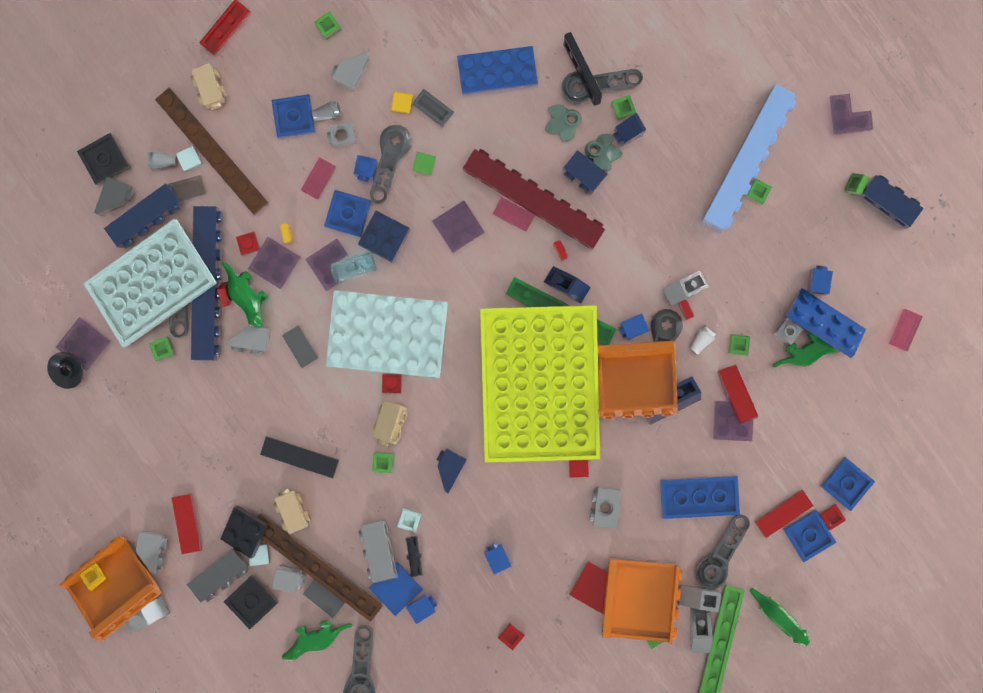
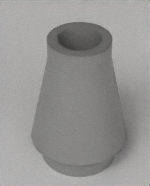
[312,101,342,121]
[148,150,175,169]

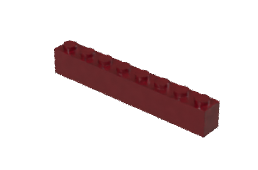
[462,149,605,250]

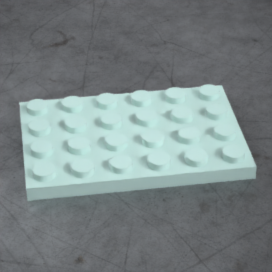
[83,219,217,347]
[326,290,448,378]

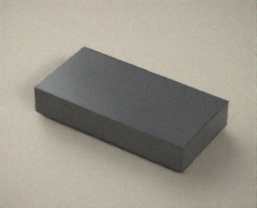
[412,89,454,128]
[282,325,318,368]
[303,579,345,618]

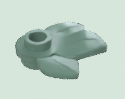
[545,104,582,142]
[584,134,623,171]

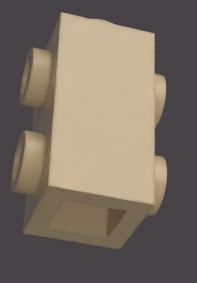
[190,63,226,110]
[372,401,408,447]
[273,489,310,534]

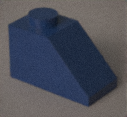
[613,113,646,146]
[544,266,591,303]
[436,448,467,493]

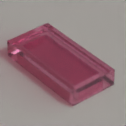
[301,157,336,200]
[493,197,535,232]
[889,309,923,352]

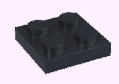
[77,133,130,185]
[220,505,269,559]
[224,575,279,630]

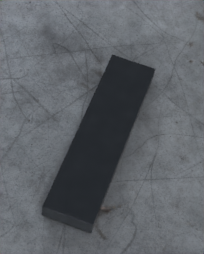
[563,32,602,106]
[260,436,339,478]

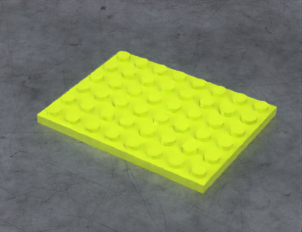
[480,305,600,462]

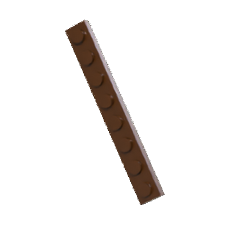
[155,87,269,215]
[258,513,383,622]

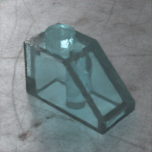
[329,252,377,283]

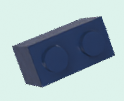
[563,150,607,194]

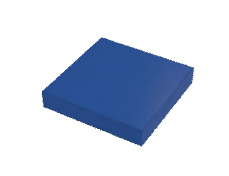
[271,94,316,138]
[324,190,372,237]
[820,457,875,511]
[783,509,837,562]
[369,561,423,616]

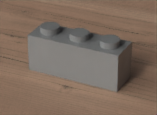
[359,520,398,583]

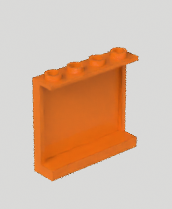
[598,341,678,420]
[59,536,162,642]
[601,558,682,644]

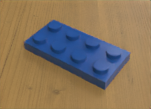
[457,46,538,95]
[786,288,866,358]
[660,476,740,519]

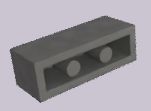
[186,548,249,603]

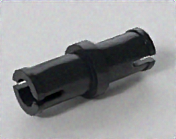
[405,536,423,577]

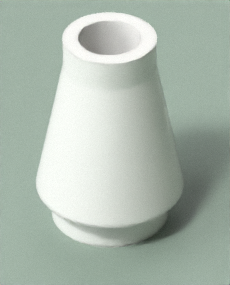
[689,325,716,354]

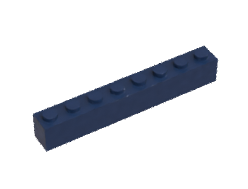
[191,206,223,361]

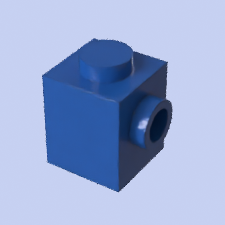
[353,155,378,182]

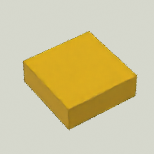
[391,92,413,114]
[280,223,293,245]
[79,563,106,591]

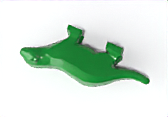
[222,262,268,329]
[772,333,840,368]
[750,588,810,646]
[282,619,353,661]

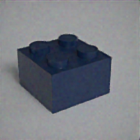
[358,210,411,263]

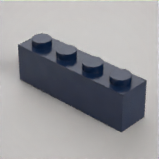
[104,183,183,248]

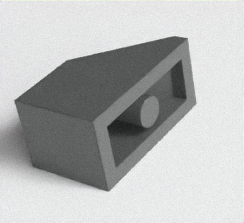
[94,177,133,216]

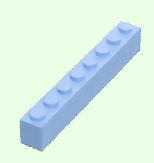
[702,84,796,232]

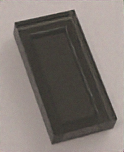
[169,175,206,201]

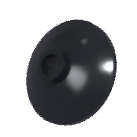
[47,352,83,389]

